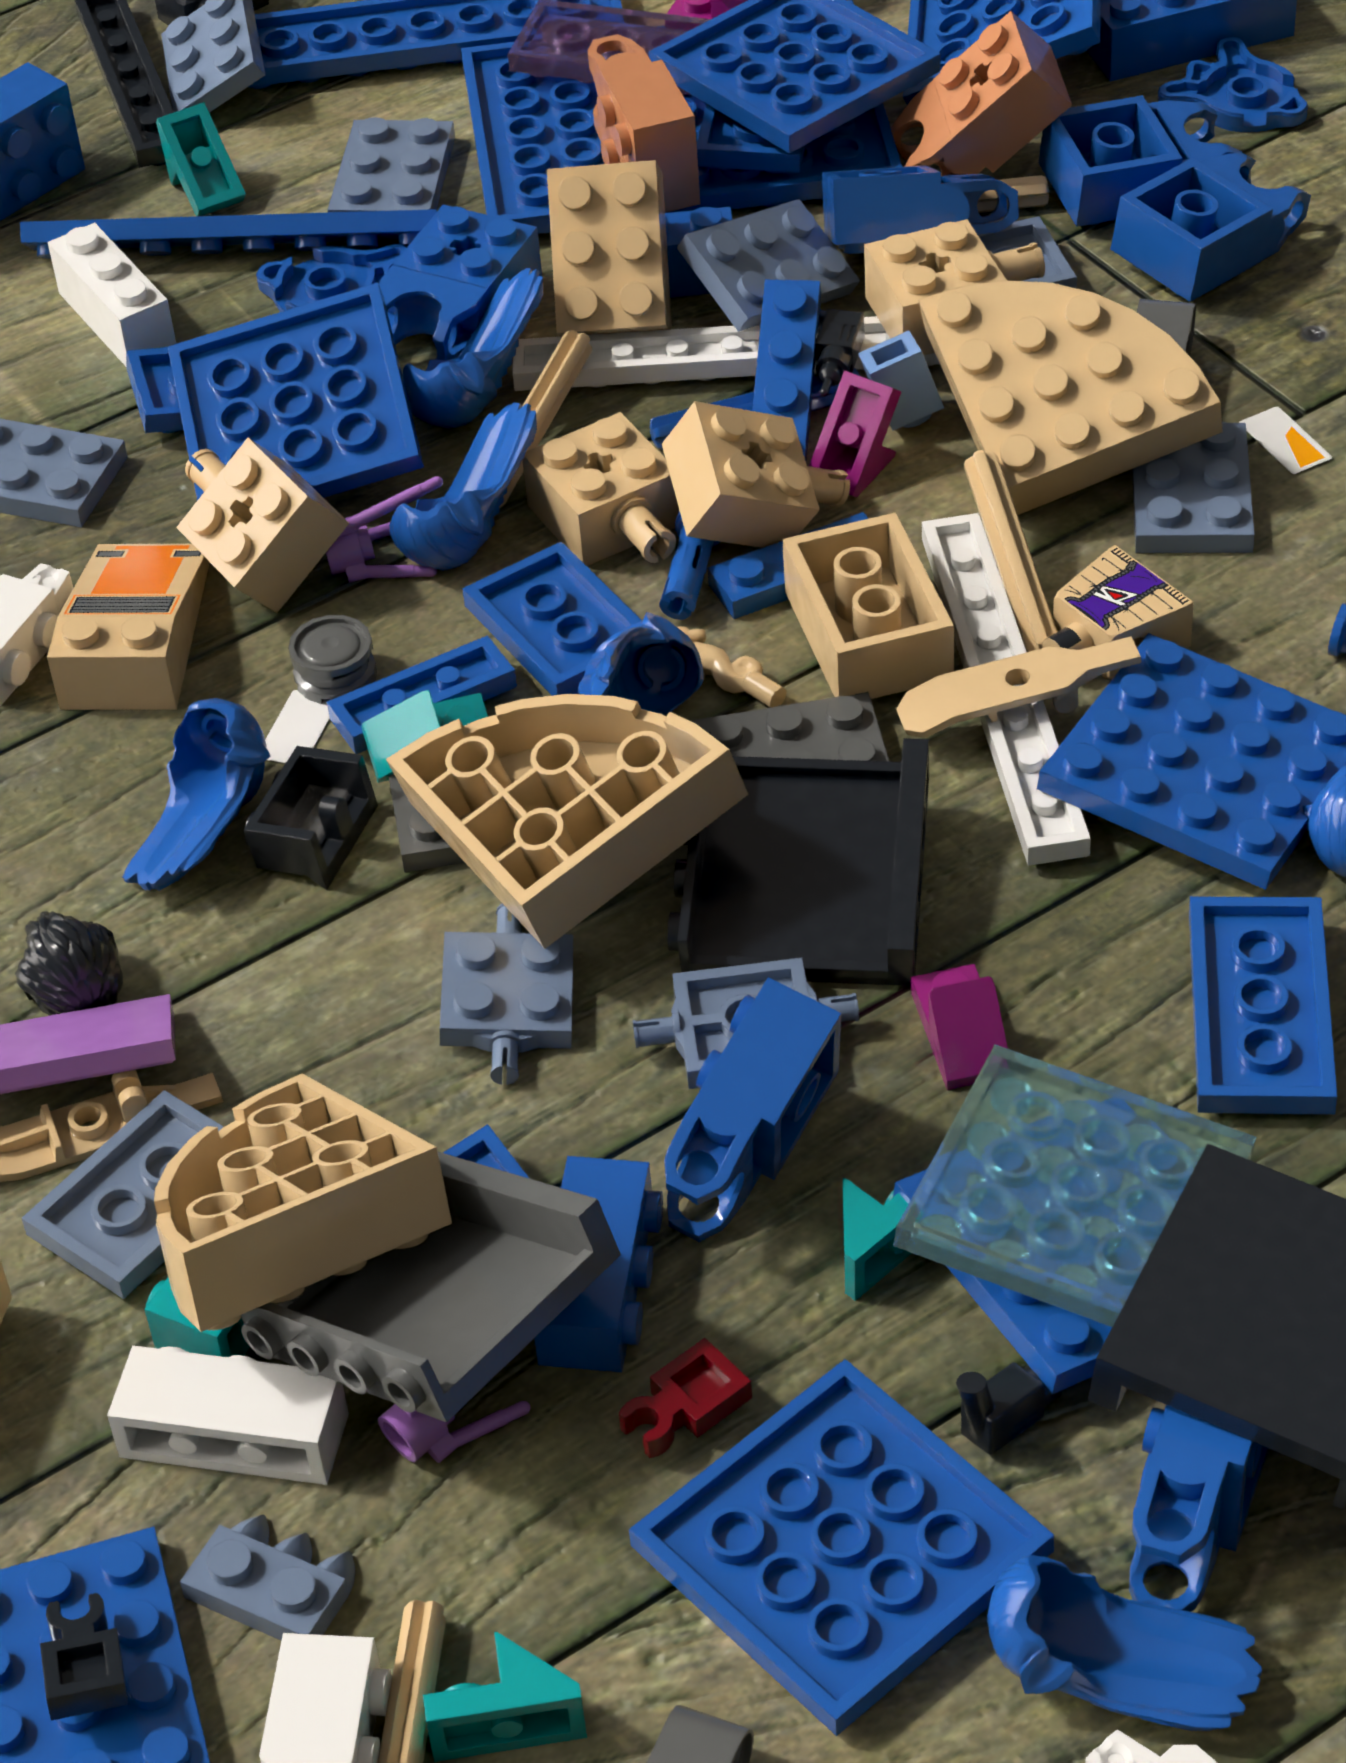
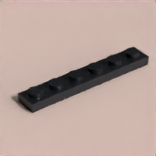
[74,0,174,168]

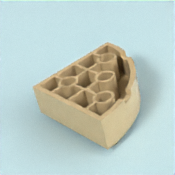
[918,280,1223,515]
[386,694,749,949]
[154,1073,452,1332]

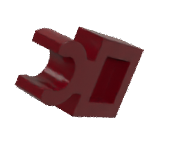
[619,1338,753,1458]

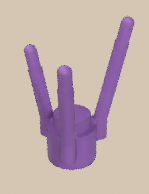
[326,476,443,583]
[378,1401,530,1463]

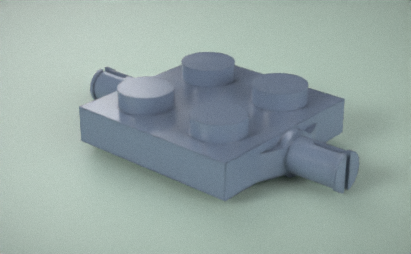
[440,903,573,1085]
[632,958,859,1089]

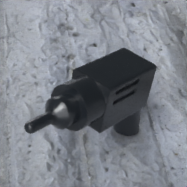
[815,309,865,397]
[956,1362,1062,1455]

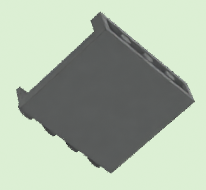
[241,1151,621,1422]

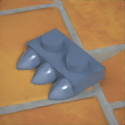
[180,1514,355,1641]

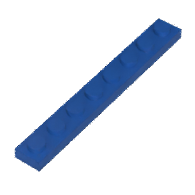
[20,209,437,259]

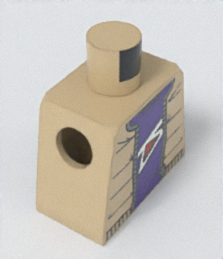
[1042,545,1193,679]

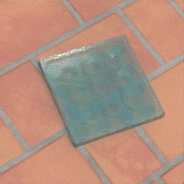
[893,1044,1257,1327]

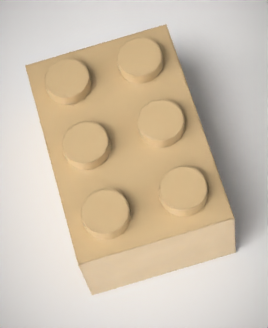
[547,160,672,337]
[783,512,954,699]

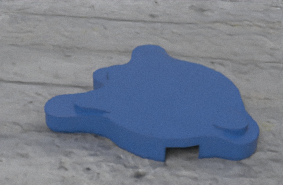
[1157,37,1308,132]
[256,244,407,312]

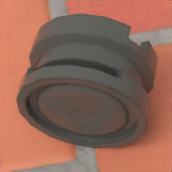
[288,615,377,704]

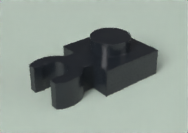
[40,1593,129,1721]

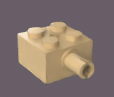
[864,219,1045,355]
[662,401,850,548]
[523,412,679,566]
[176,438,349,613]

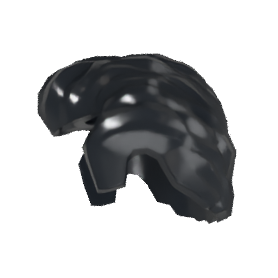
[15,911,123,1016]

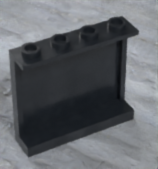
[668,732,930,986]
[1088,1143,1346,1509]

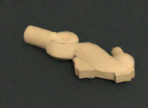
[677,626,787,708]

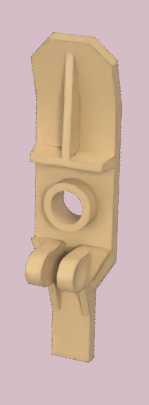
[896,636,1141,738]
[0,1070,223,1182]

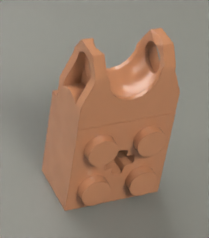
[891,11,1072,176]
[588,34,700,213]

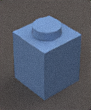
[858,330,944,431]

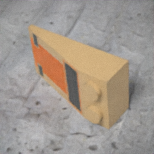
[47,544,210,710]

